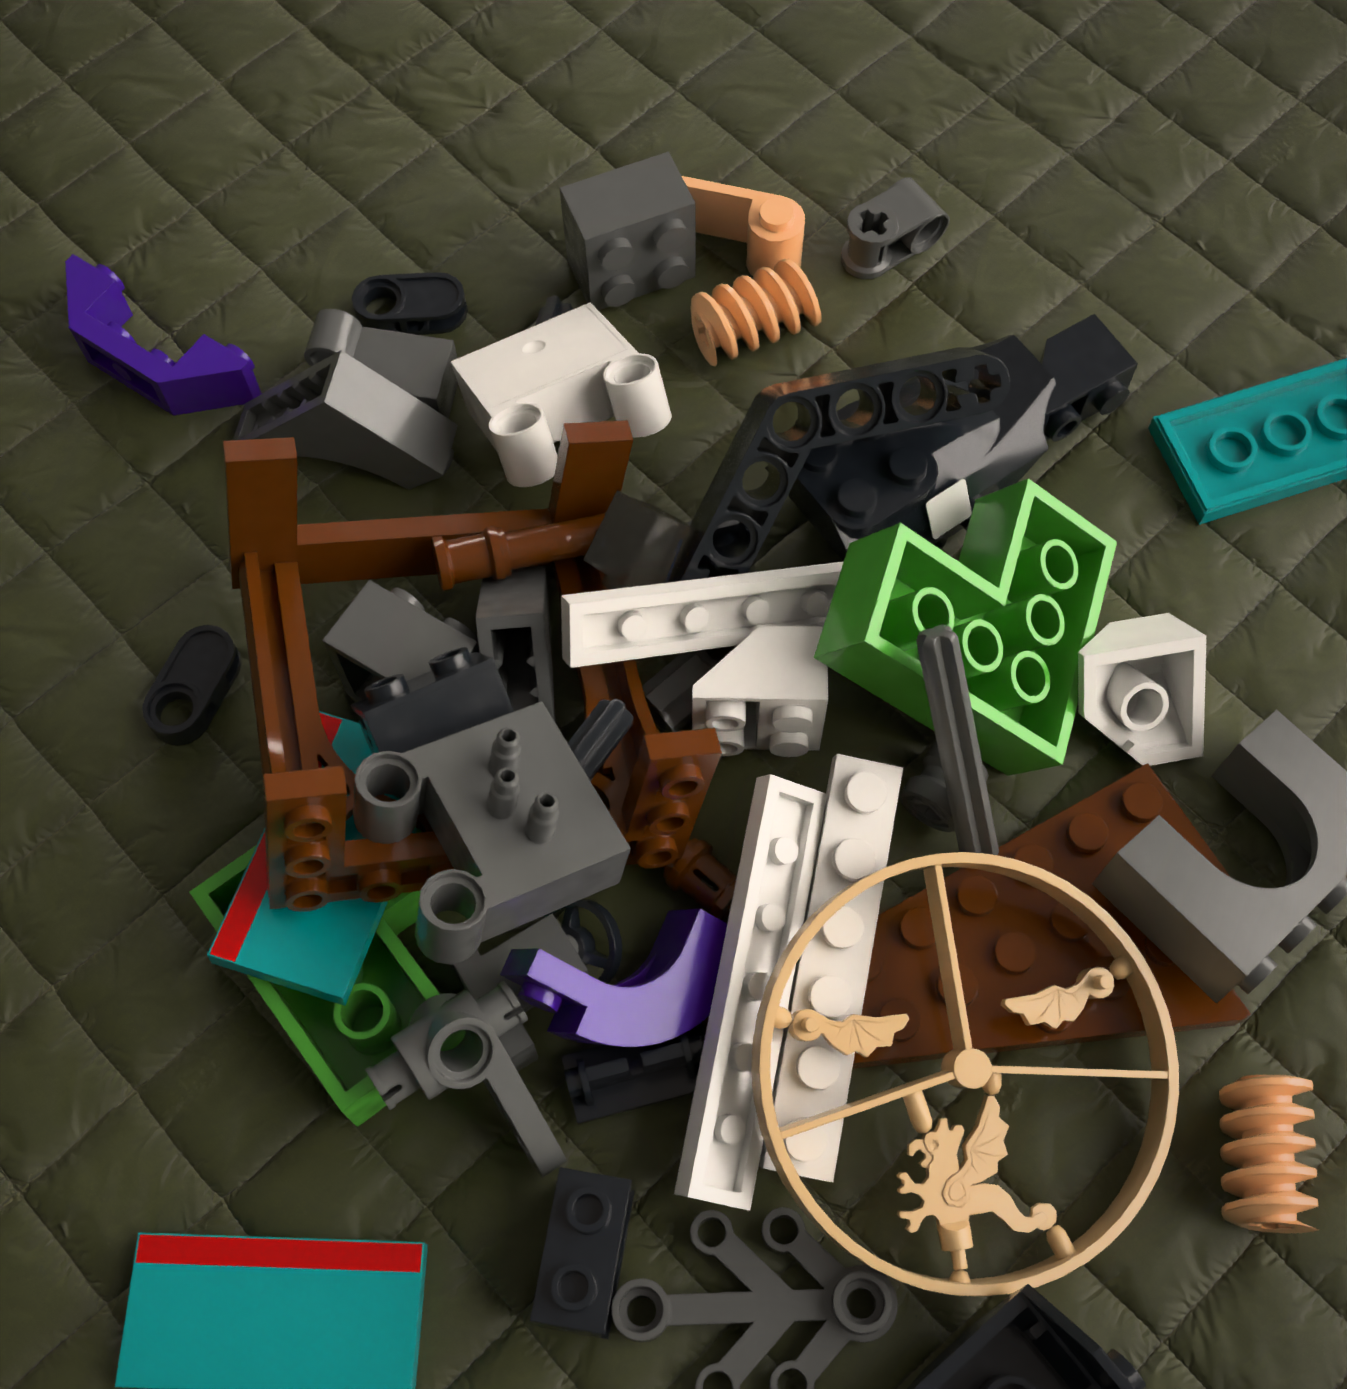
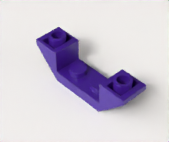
[65,254,262,416]

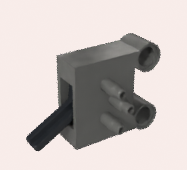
[353,699,633,965]

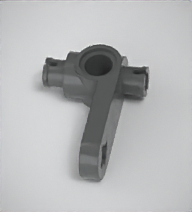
[365,980,567,1178]

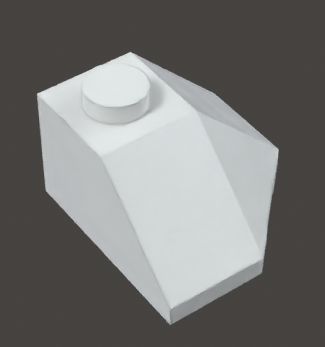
[1078,613,1206,766]

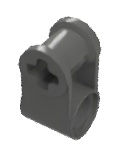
[841,178,950,279]

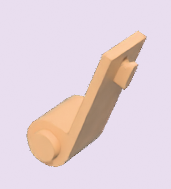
[682,176,805,276]

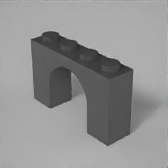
[1092,709,1347,1004]

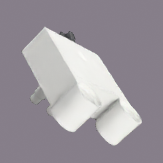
[451,296,672,487]

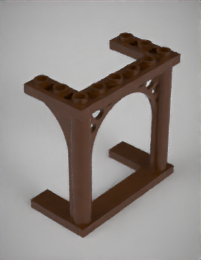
[223,420,722,912]

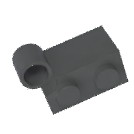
[304,309,458,419]

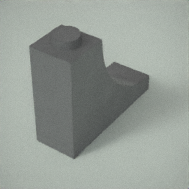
[233,350,458,490]
[475,566,556,723]

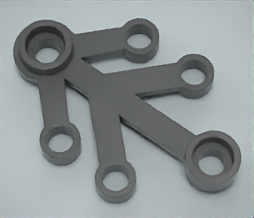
[611,1207,898,1389]

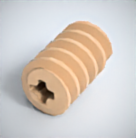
[690,259,821,367]
[1219,1075,1319,1233]

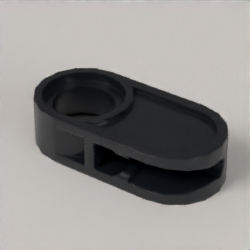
[352,272,468,335]
[142,625,242,746]

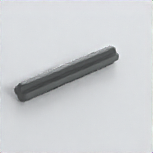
[916,625,999,855]

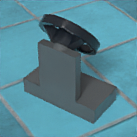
[451,899,622,1072]

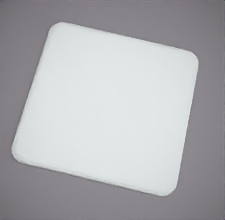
[926,479,972,539]

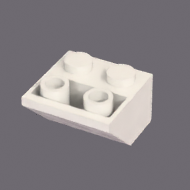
[692,626,828,757]

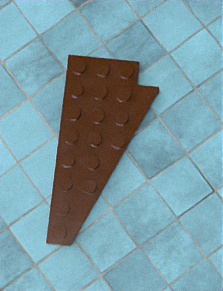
[699,763,1251,1076]

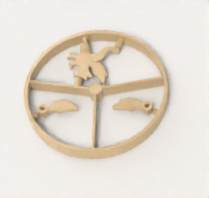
[751,852,1179,1297]

